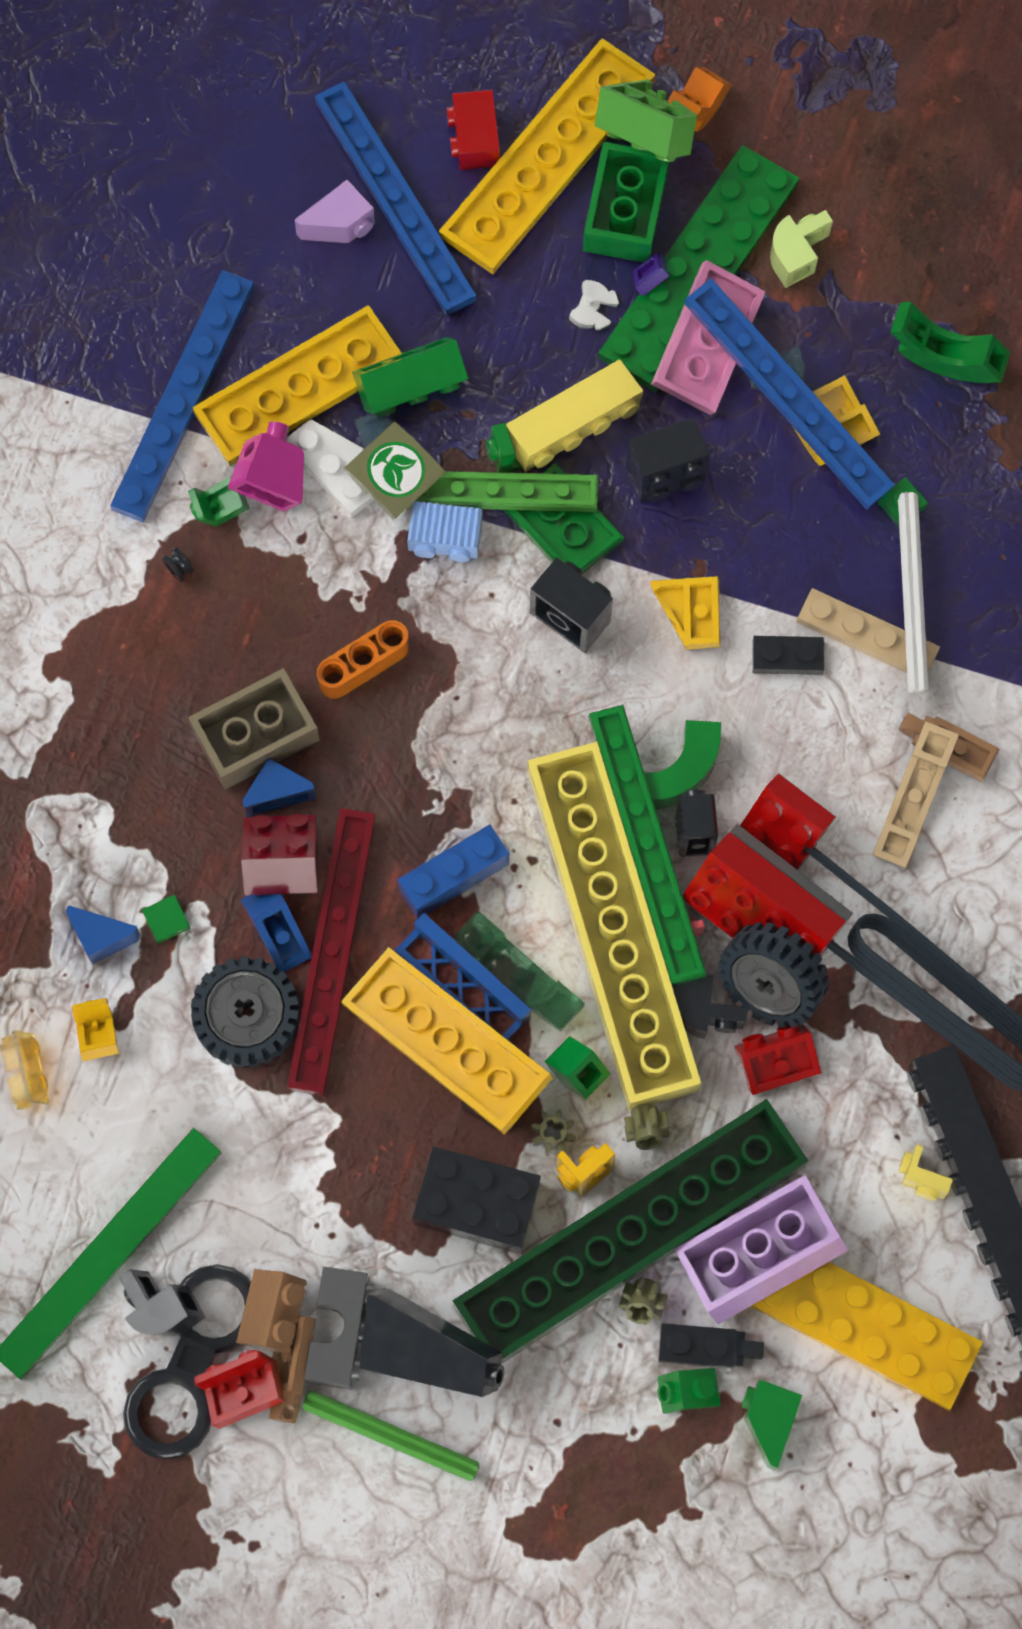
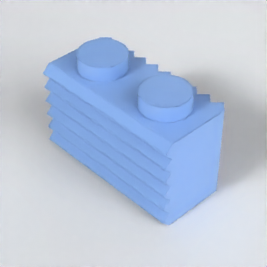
[407,501,483,562]

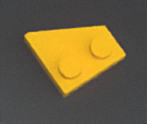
[650,576,721,650]

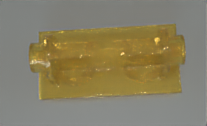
[0,1030,49,1110]

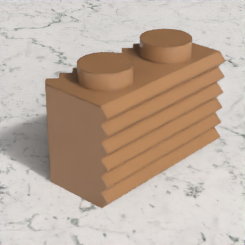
[236,1269,307,1354]

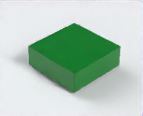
[142,895,191,944]

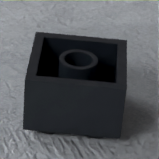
[626,418,709,503]
[529,557,613,653]

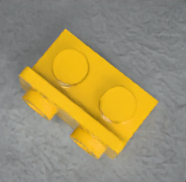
[556,1142,615,1197]

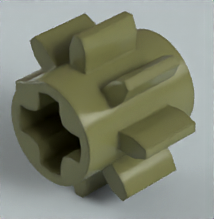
[624,1104,670,1150]
[531,1109,576,1157]
[619,1277,668,1325]

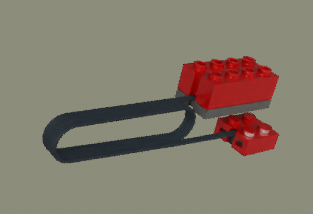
[682,773,1022,1091]

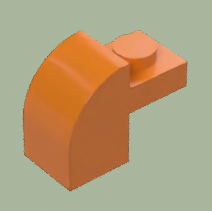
[668,67,732,132]

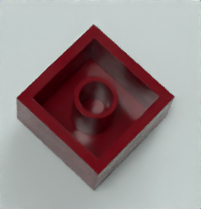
[241,814,318,895]

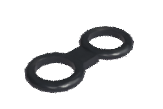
[123,1264,251,1460]

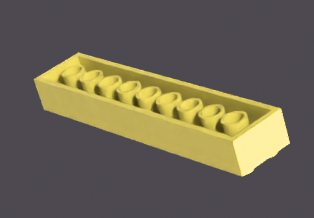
[527,742,701,1112]

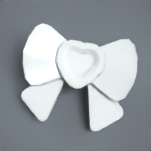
[569,280,619,331]

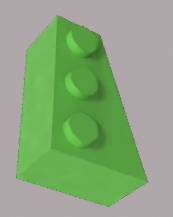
[595,79,697,162]

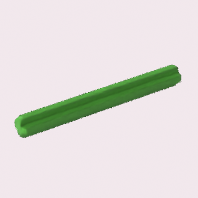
[302,1390,479,1481]

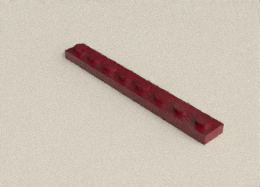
[287,808,376,1096]

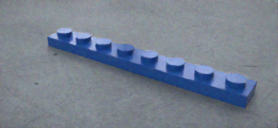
[315,81,476,316]
[110,270,255,523]
[684,278,895,510]

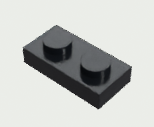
[752,635,824,675]

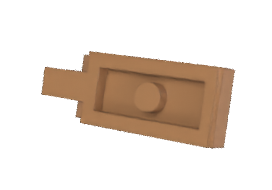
[898,713,1000,783]
[269,1316,316,1423]

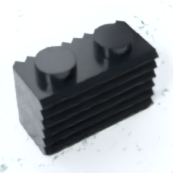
[675,790,718,857]

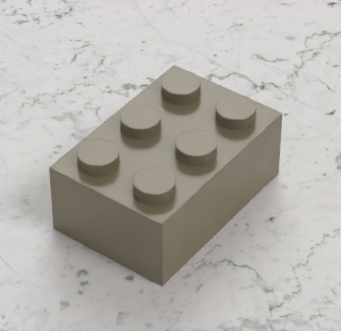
[188,668,320,790]

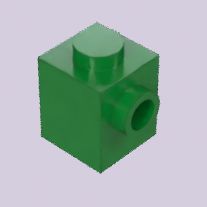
[544,1036,611,1100]

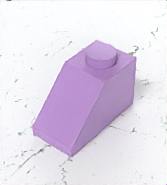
[295,180,375,243]

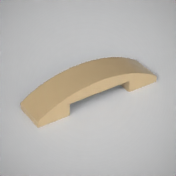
[872,721,959,868]

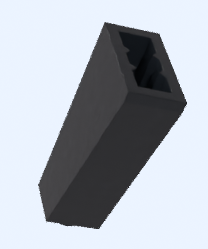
[359,1289,504,1397]

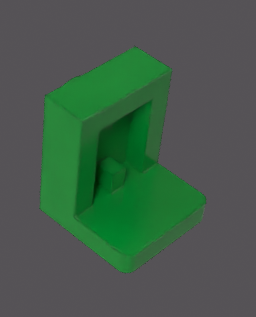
[485,423,523,473]
[188,476,250,527]
[657,1368,721,1414]

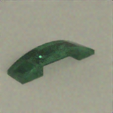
[454,911,585,1032]

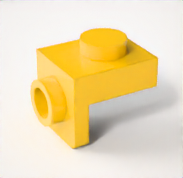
[72,998,119,1061]

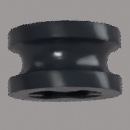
[161,547,195,582]

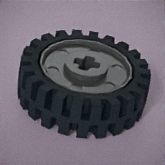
[718,922,830,1028]
[191,956,300,1068]

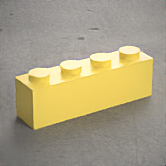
[506,359,643,472]

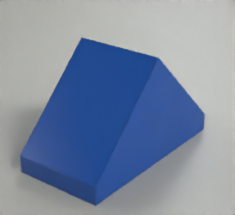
[243,758,316,817]
[65,905,141,965]

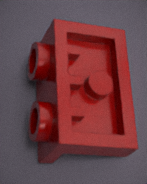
[734,1024,822,1095]

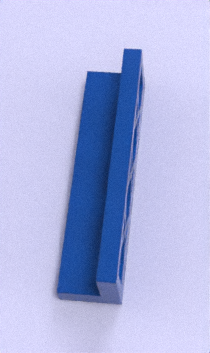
[395,913,531,1041]

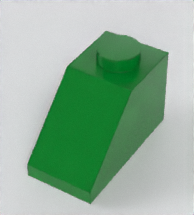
[741,1379,802,1471]

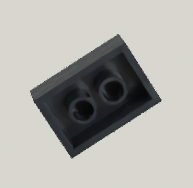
[413,1146,541,1254]

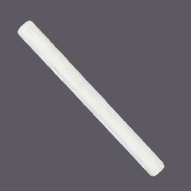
[898,492,928,694]

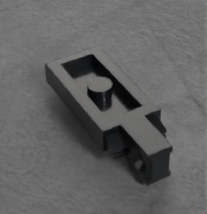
[658,1323,764,1369]

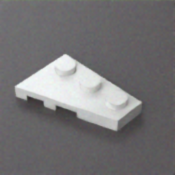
[286,419,375,518]

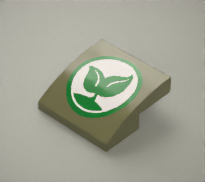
[343,422,446,520]

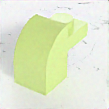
[770,210,833,288]

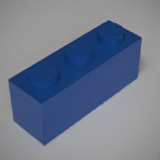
[397,824,509,919]

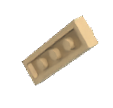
[796,588,940,673]

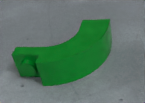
[890,302,1011,383]
[644,720,722,810]

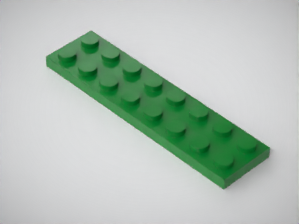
[598,145,800,393]

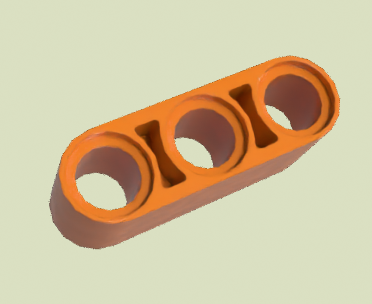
[317,620,409,699]

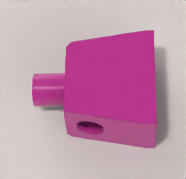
[228,422,304,512]

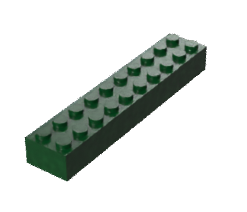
[452,1099,809,1364]

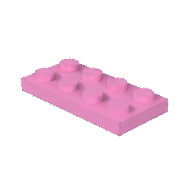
[651,260,765,415]

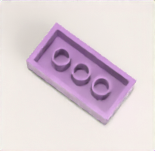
[674,1175,849,1324]

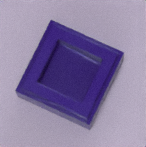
[633,252,669,296]

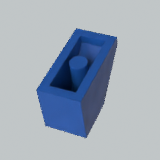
[241,894,312,972]

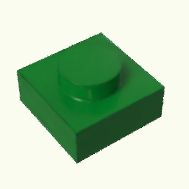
[877,477,928,528]

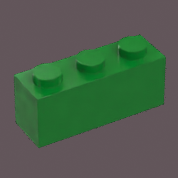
[352,337,468,417]

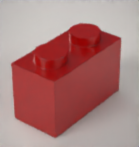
[447,90,500,170]

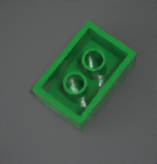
[583,142,669,262]

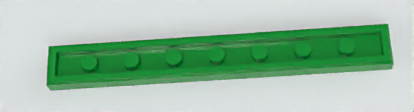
[588,704,706,986]
[0,1127,222,1380]

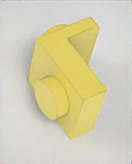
[898,1144,953,1201]

